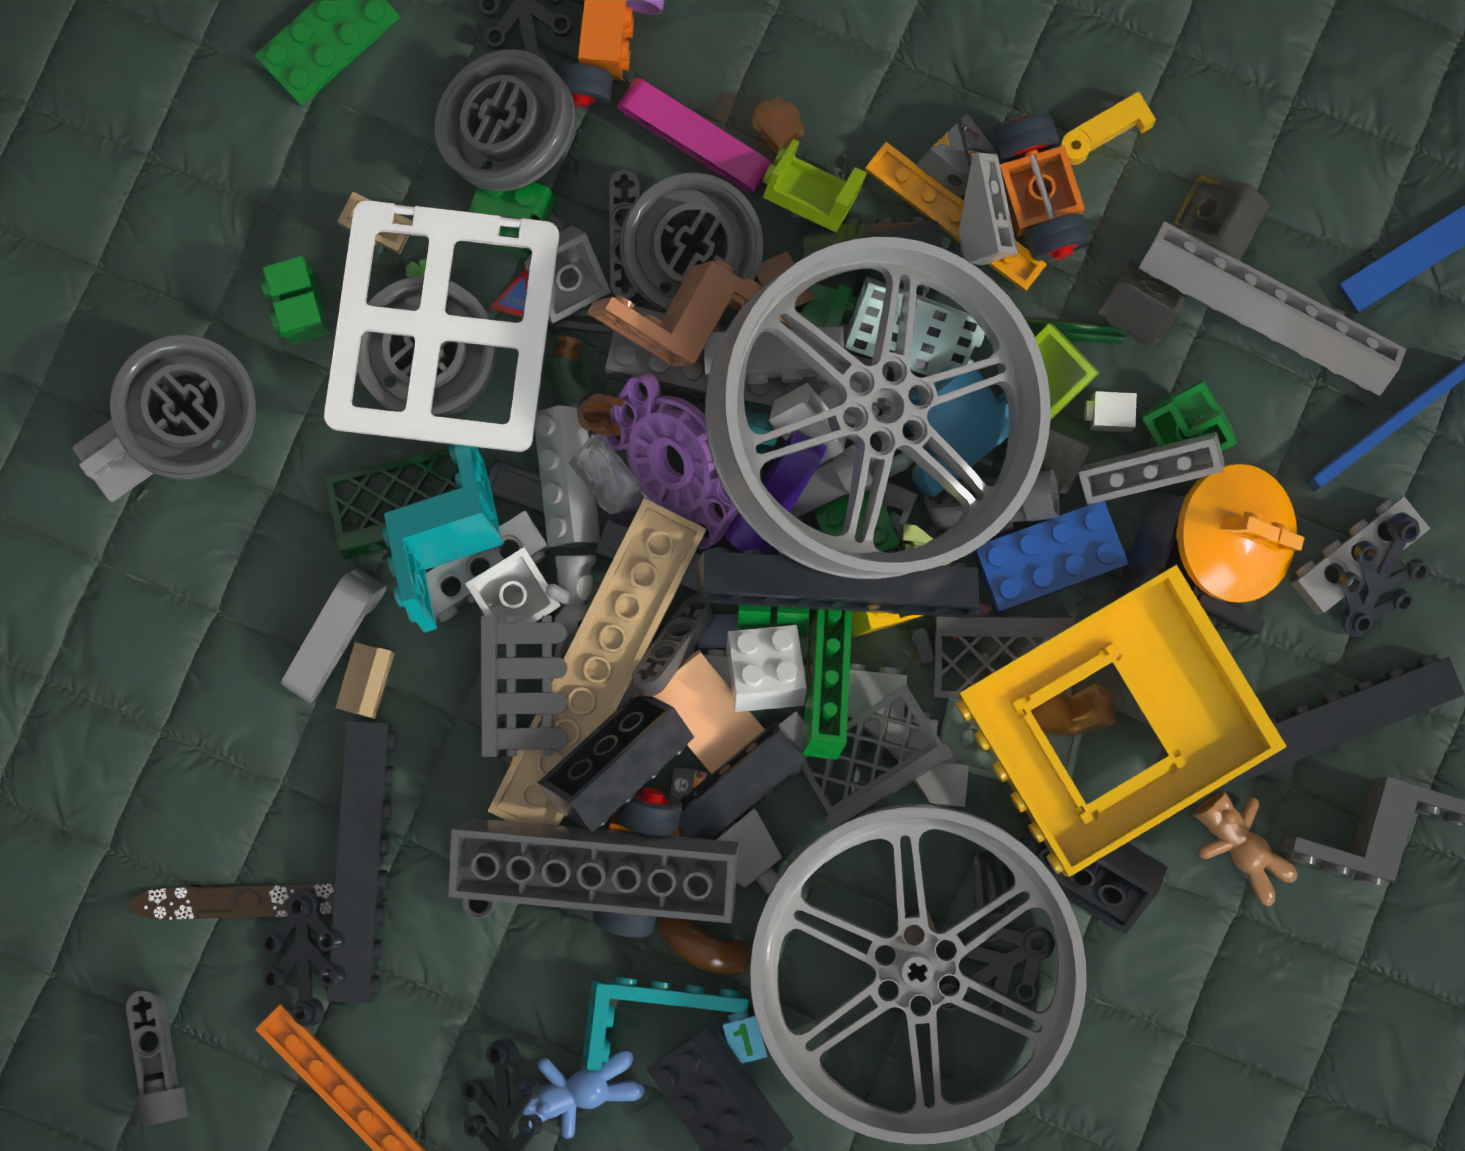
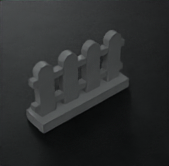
[481,615,568,757]

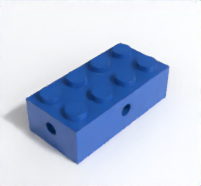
[972,501,1129,614]

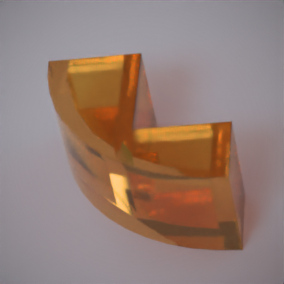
[1023,683,1116,735]

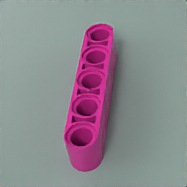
[617,78,772,195]

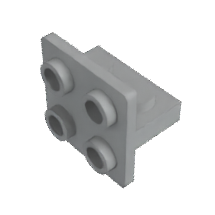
[73,419,153,502]

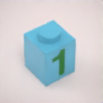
[723,1010,767,1064]

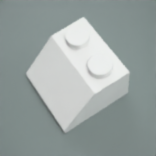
[465,547,561,623]

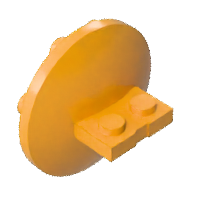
[1176,464,1304,602]

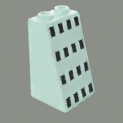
[844,276,985,376]

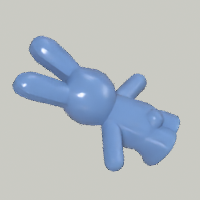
[523,1049,645,1139]

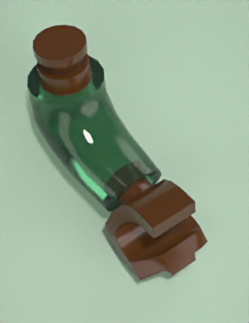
[544,335,624,436]

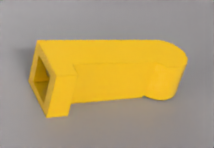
[1060,91,1156,165]

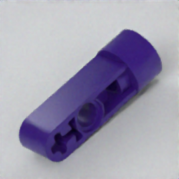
[725,430,827,555]

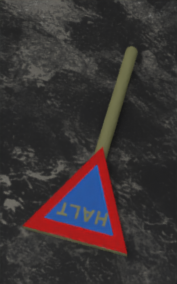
[489,265,529,318]

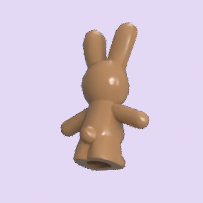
[1192,791,1297,906]

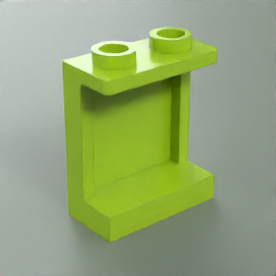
[763,139,867,232]

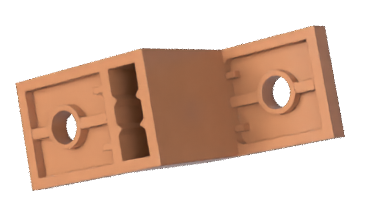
[587,260,793,367]

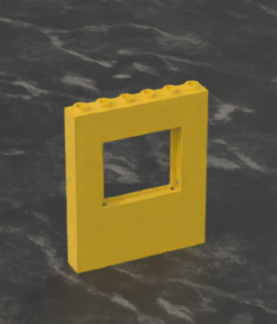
[956,565,1287,877]

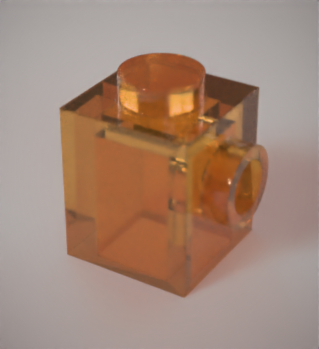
[752,95,804,155]

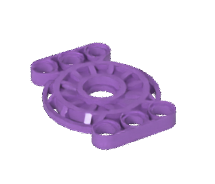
[600,372,739,549]

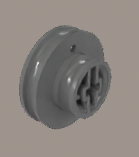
[435,49,575,192]
[619,173,763,312]
[357,276,497,418]
[110,335,256,480]

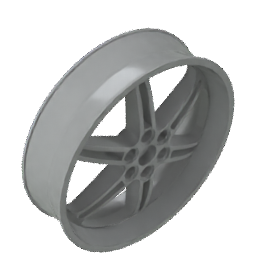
[705,237,1051,579]
[750,804,1086,1144]

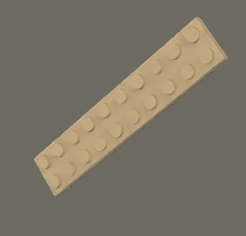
[488,498,707,826]

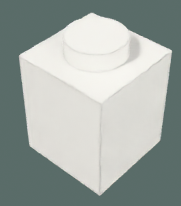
[1084,391,1137,433]

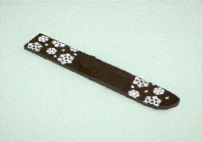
[129,884,335,920]

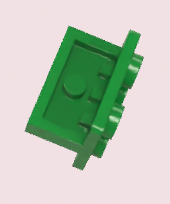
[801,283,859,356]
[814,490,900,553]

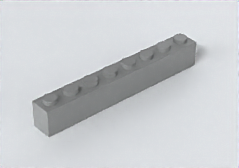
[1139,221,1406,396]

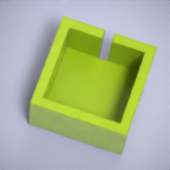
[1035,323,1100,420]

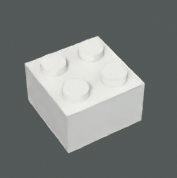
[726,625,807,712]

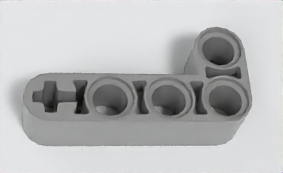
[281,568,387,703]

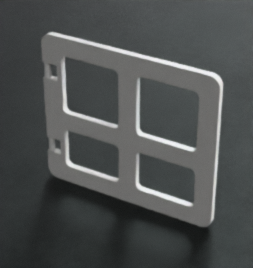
[324,201,559,452]

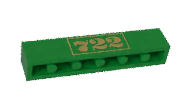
[802,609,852,760]

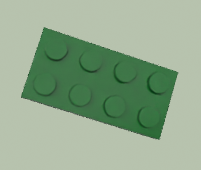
[254,0,400,107]

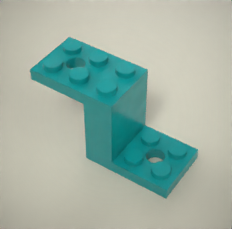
[382,444,503,633]

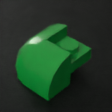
[1142,379,1237,451]

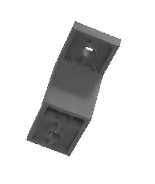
[1279,777,1465,886]

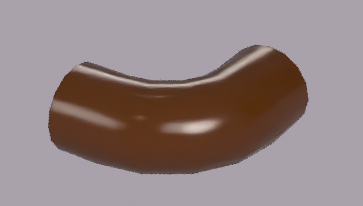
[658,917,749,975]

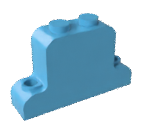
[905,365,1010,497]

